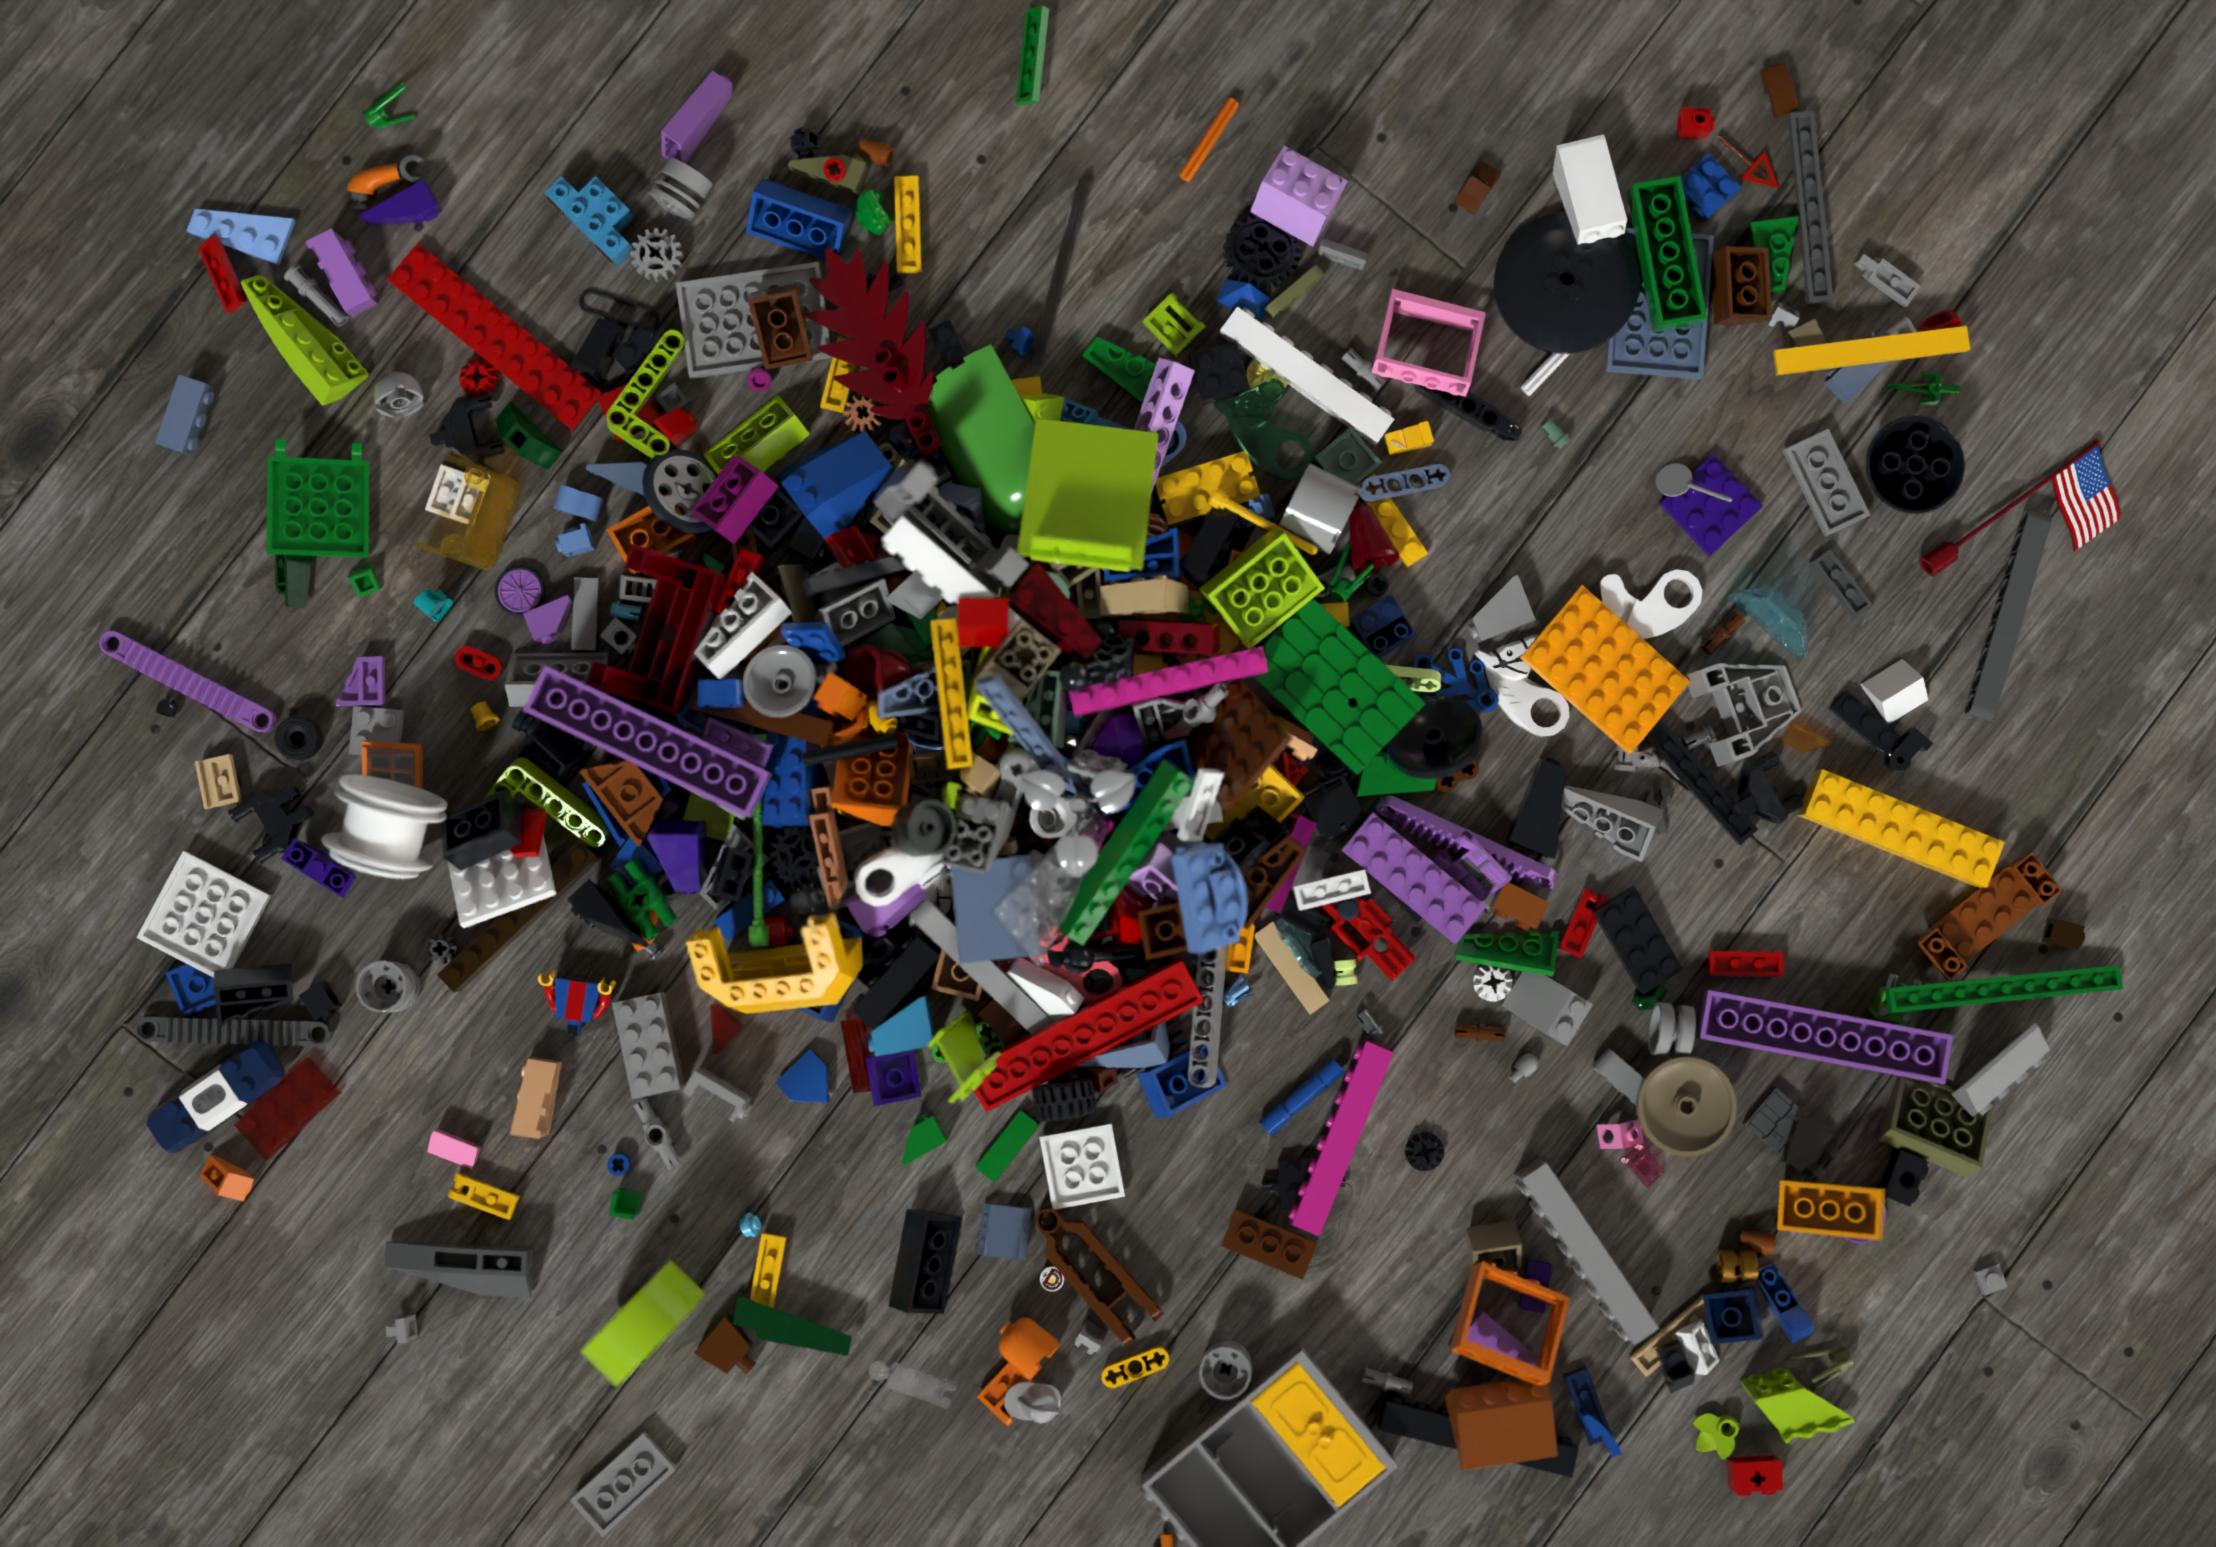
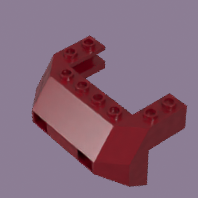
[586,544,726,715]

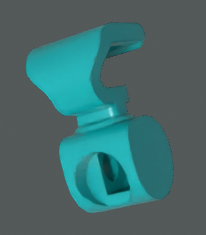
[414,588,453,622]

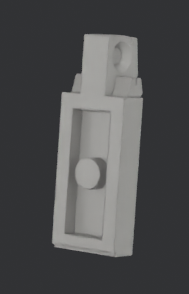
[1854,254,1921,308]

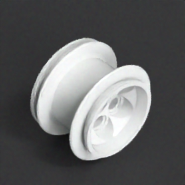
[321,775,448,879]

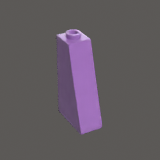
[661,71,732,164]

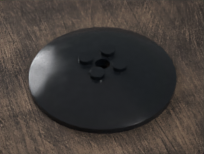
[1494,212,1640,354]

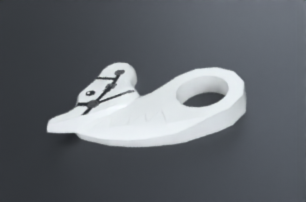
[1474,634,1570,737]
[854,847,953,914]

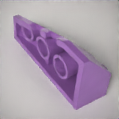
[845,882,927,937]

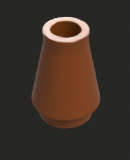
[857,138,895,167]
[1738,1230,1776,1255]

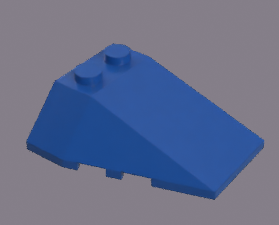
[778,431,892,539]

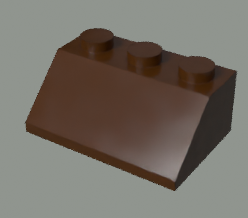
[1711,246,1772,325]

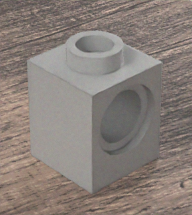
[600,617,639,657]

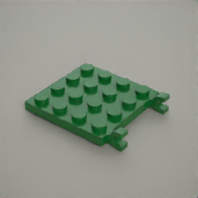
[266,439,369,558]

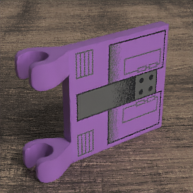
[1433,830,1512,902]

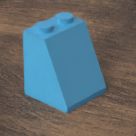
[868,995,936,1057]

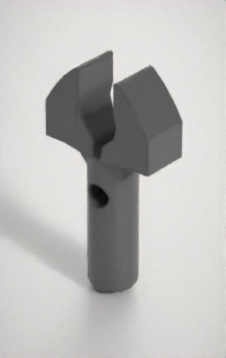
[1644,789,1671,835]

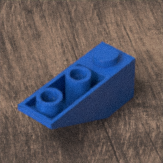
[1756,1261,1814,1344]

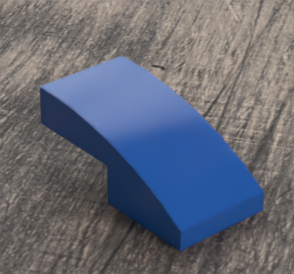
[1579,1410,1622,1458]

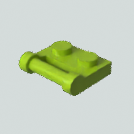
[1142,293,1207,357]

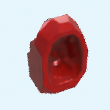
[1919,310,1962,332]

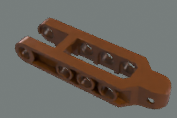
[1036,1206,1164,1347]

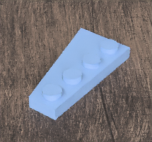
[187,209,296,265]

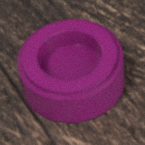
[747,366,772,392]

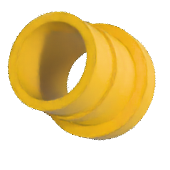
[470,701,500,731]

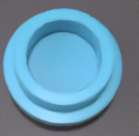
[739,1213,761,1237]

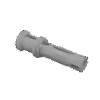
[284,263,349,328]

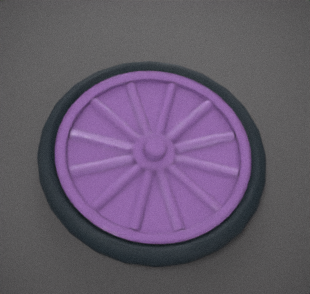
[495,566,546,617]

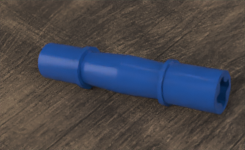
[1259,1058,1345,1136]

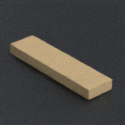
[1253,921,1330,1015]
[1629,1294,1708,1377]

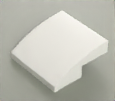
[425,464,488,526]

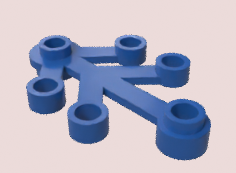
[1413,648,1498,712]

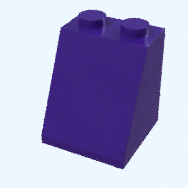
[648,820,708,894]

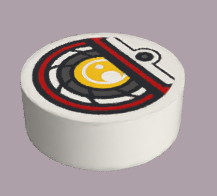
[1040,1266,1064,1292]

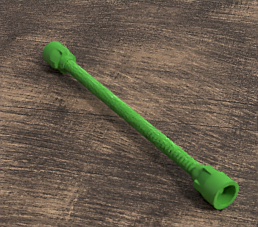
[749,734,769,946]

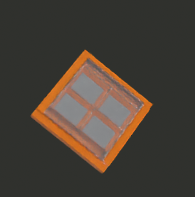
[361,740,423,789]

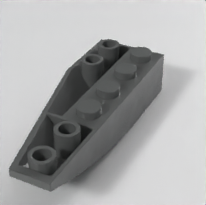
[385,1241,534,1297]

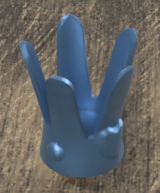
[1223,974,1255,1008]

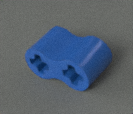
[697,679,744,708]

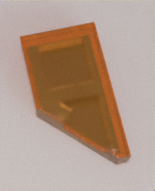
[1781,720,1833,753]

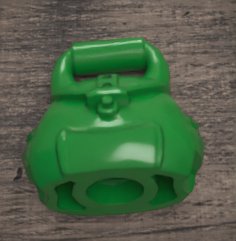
[854,188,894,235]

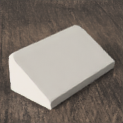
[1676,1319,1719,1375]

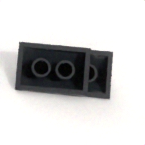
[1207,805,1290,896]

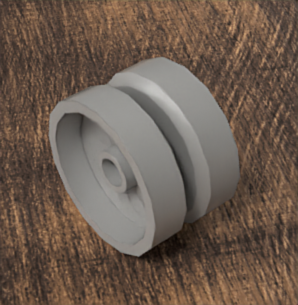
[1648,1002,1696,1058]

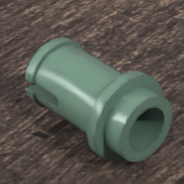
[1540,418,1571,449]

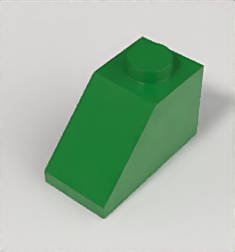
[902,1113,948,1166]

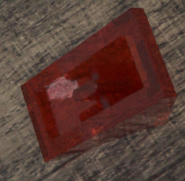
[710,1004,745,1054]

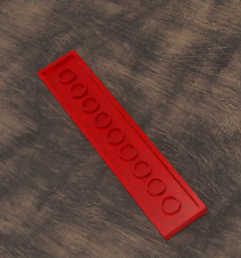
[387,243,603,431]
[974,958,1204,1112]

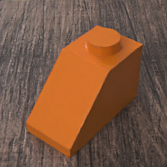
[199,1154,254,1201]

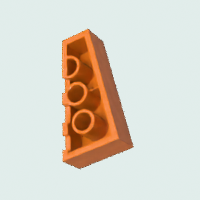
[814,672,873,726]

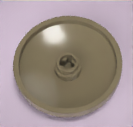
[1636,1056,1737,1156]

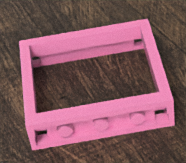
[1371,289,1486,397]

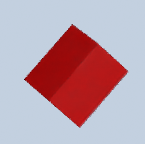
[958,597,1008,647]

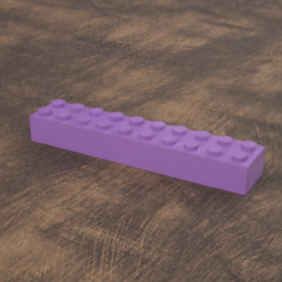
[523,666,772,818]
[1695,989,1953,1084]

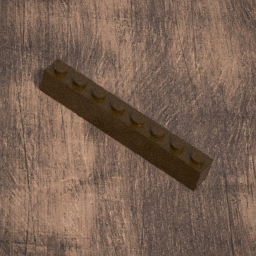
[437,839,602,992]

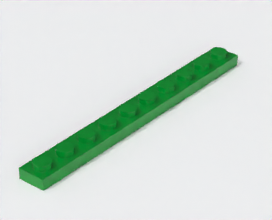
[1885,965,2123,1013]

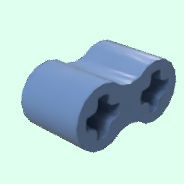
[553,485,604,522]

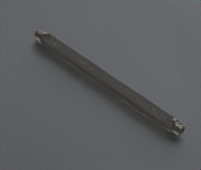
[1030,178,1089,365]

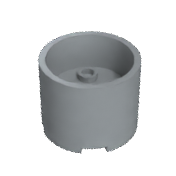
[1279,463,1362,555]

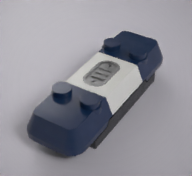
[147,1040,285,1153]

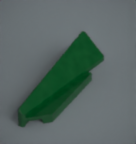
[275,555,312,608]
[733,1297,852,1356]

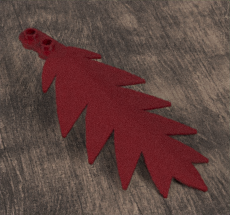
[805,248,941,455]

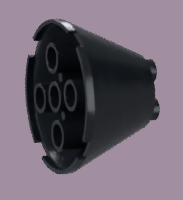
[1865,416,1965,514]

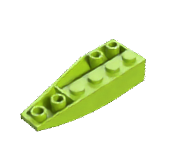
[241,274,369,406]

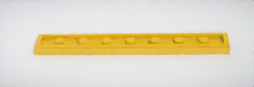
[1773,326,1970,375]

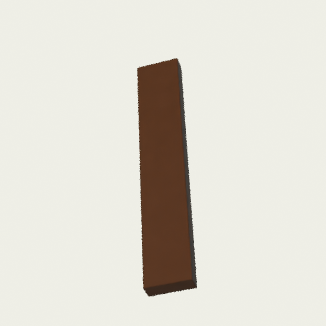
[689,685,835,747]

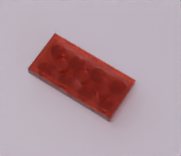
[234,1058,342,1161]

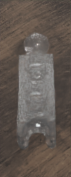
[868,1361,958,1409]

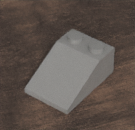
[1501,971,1593,1046]

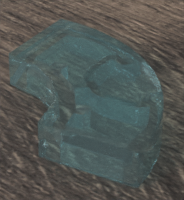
[1275,917,1321,978]

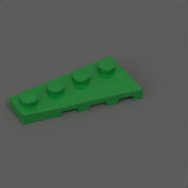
[1082,337,1156,404]
[1456,930,1560,976]

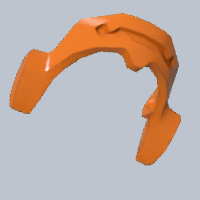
[820,709,869,748]

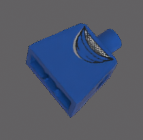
[610,837,664,889]

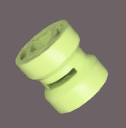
[1332,959,1358,986]

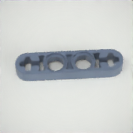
[1359,464,1450,501]

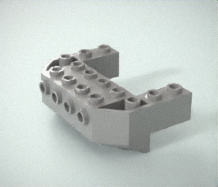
[874,462,1029,591]

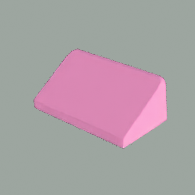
[427,1129,482,1169]

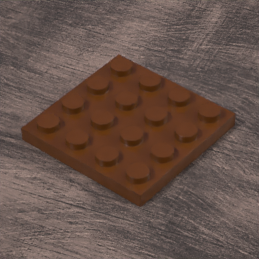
[1186,679,1294,812]

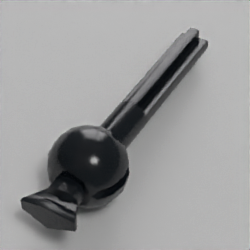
[1047,940,1145,974]

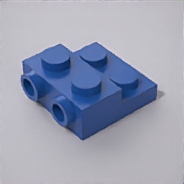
[1681,153,1741,222]

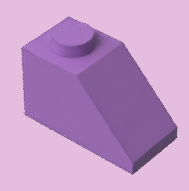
[523,595,573,644]

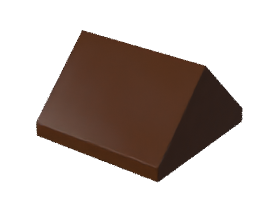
[1137,900,1188,960]

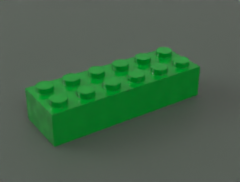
[1627,176,1707,333]

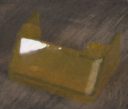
[414,454,521,570]

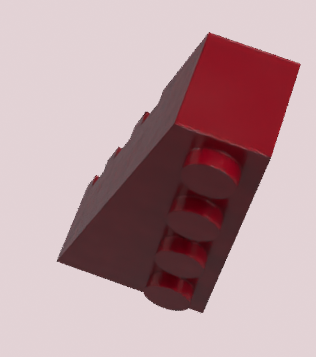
[1008,562,1102,664]

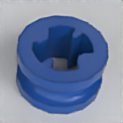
[607,1153,631,1176]

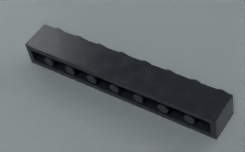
[1377,1395,1579,1478]

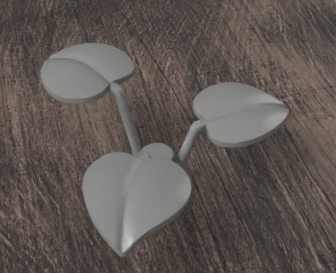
[1021,770,1135,877]

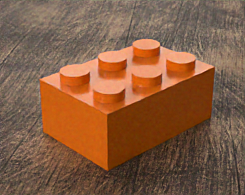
[607,494,699,575]

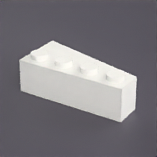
[694,572,792,680]

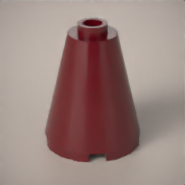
[1349,504,1400,574]

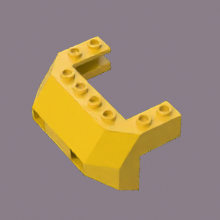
[686,913,863,1014]

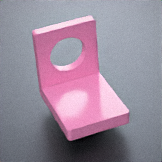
[1597,1119,1644,1149]

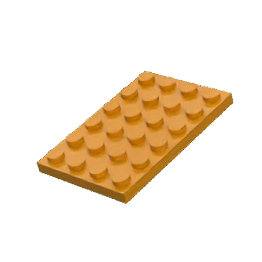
[1520,585,1691,754]

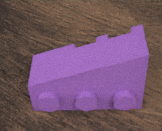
[305,229,377,317]
[1448,1307,1538,1366]

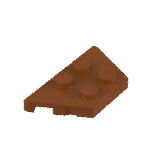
[579,761,664,846]

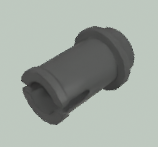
[1682,725,1715,751]
[1355,1008,1384,1040]

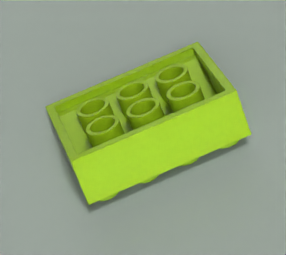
[1199,527,1325,650]

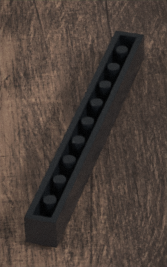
[802,554,910,597]

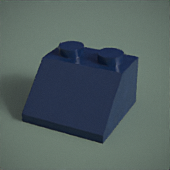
[1703,1286,1764,1344]

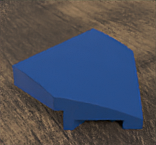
[775,1049,832,1103]

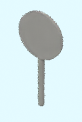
[1656,463,1732,502]

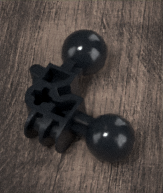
[1059,618,1137,692]

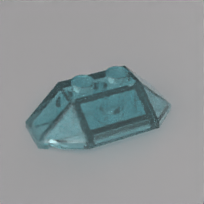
[1727,588,1808,661]

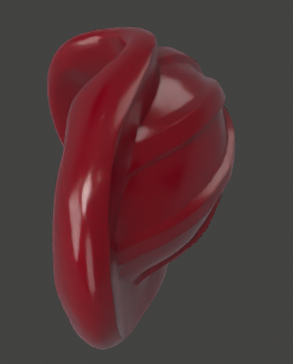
[839,645,915,700]

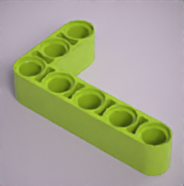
[607,330,684,459]
[484,757,611,847]

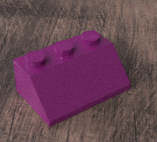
[691,454,778,544]

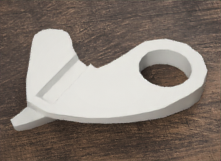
[1599,569,1703,639]

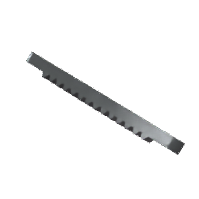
[135,1016,333,1046]

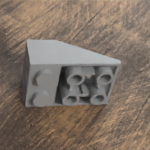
[940,794,1016,874]

